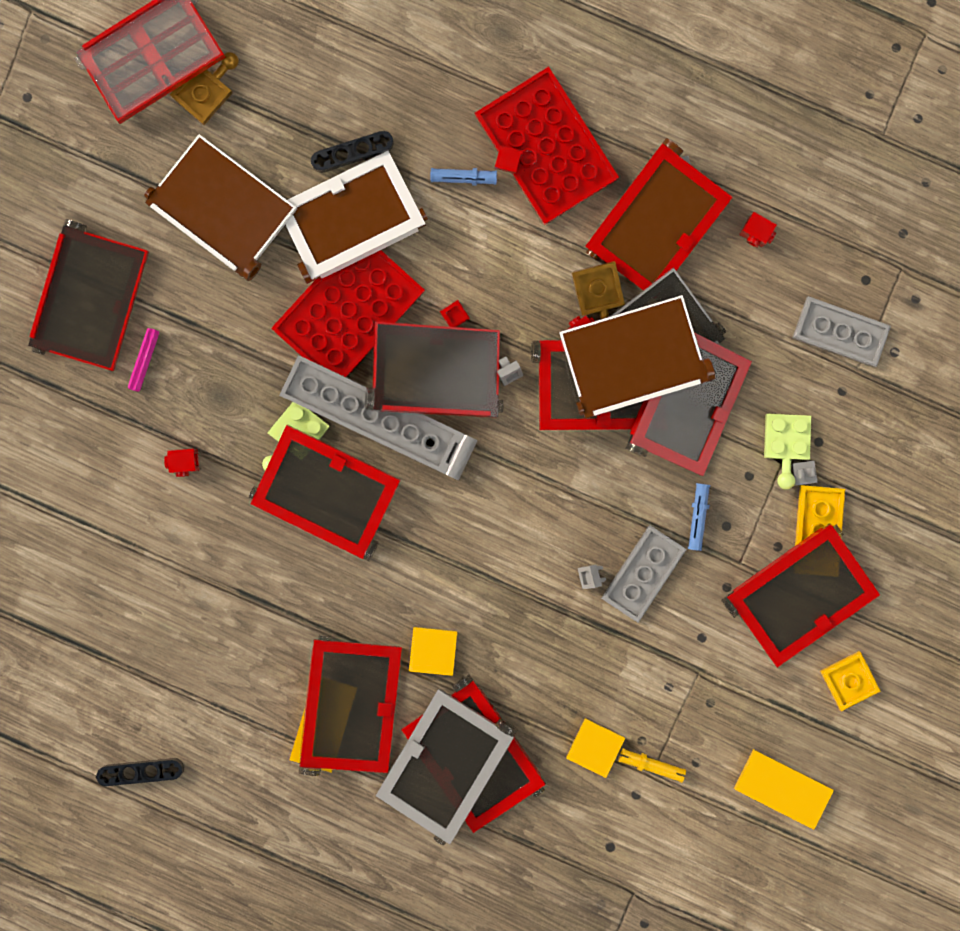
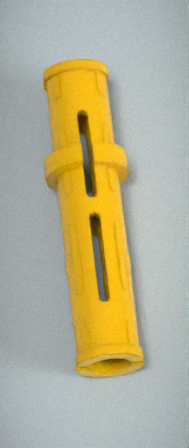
[619,748,686,783]

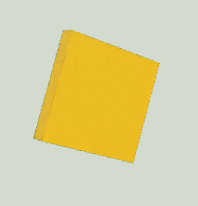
[409,627,457,676]
[820,651,881,711]
[566,718,625,778]

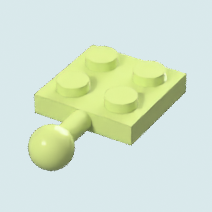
[262,402,330,470]
[764,414,811,490]

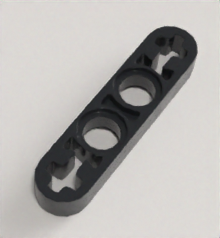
[311,131,394,173]
[96,758,184,786]

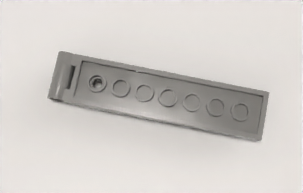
[279,355,478,481]

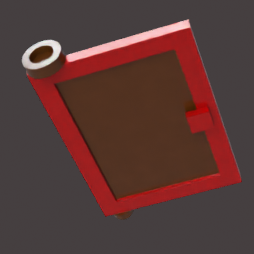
[585,138,733,299]

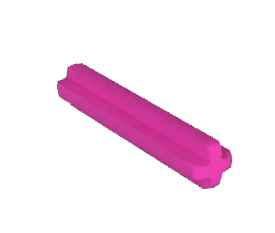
[128,328,159,392]

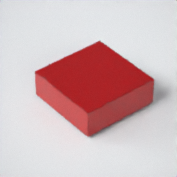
[494,146,522,174]
[440,300,470,327]

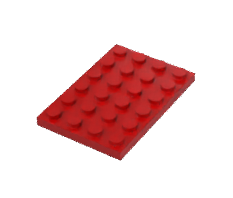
[474,66,619,226]
[271,250,425,378]

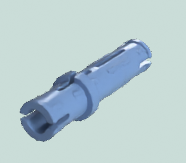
[430,168,497,186]
[688,483,710,551]

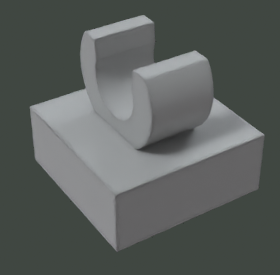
[497,357,523,386]
[791,461,817,486]
[577,564,606,589]

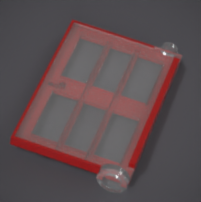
[74,0,226,124]

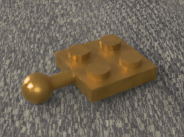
[169,52,239,125]
[571,261,625,320]

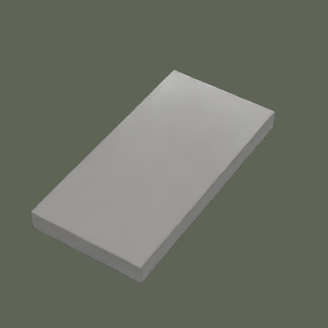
[792,296,891,368]
[601,525,687,623]

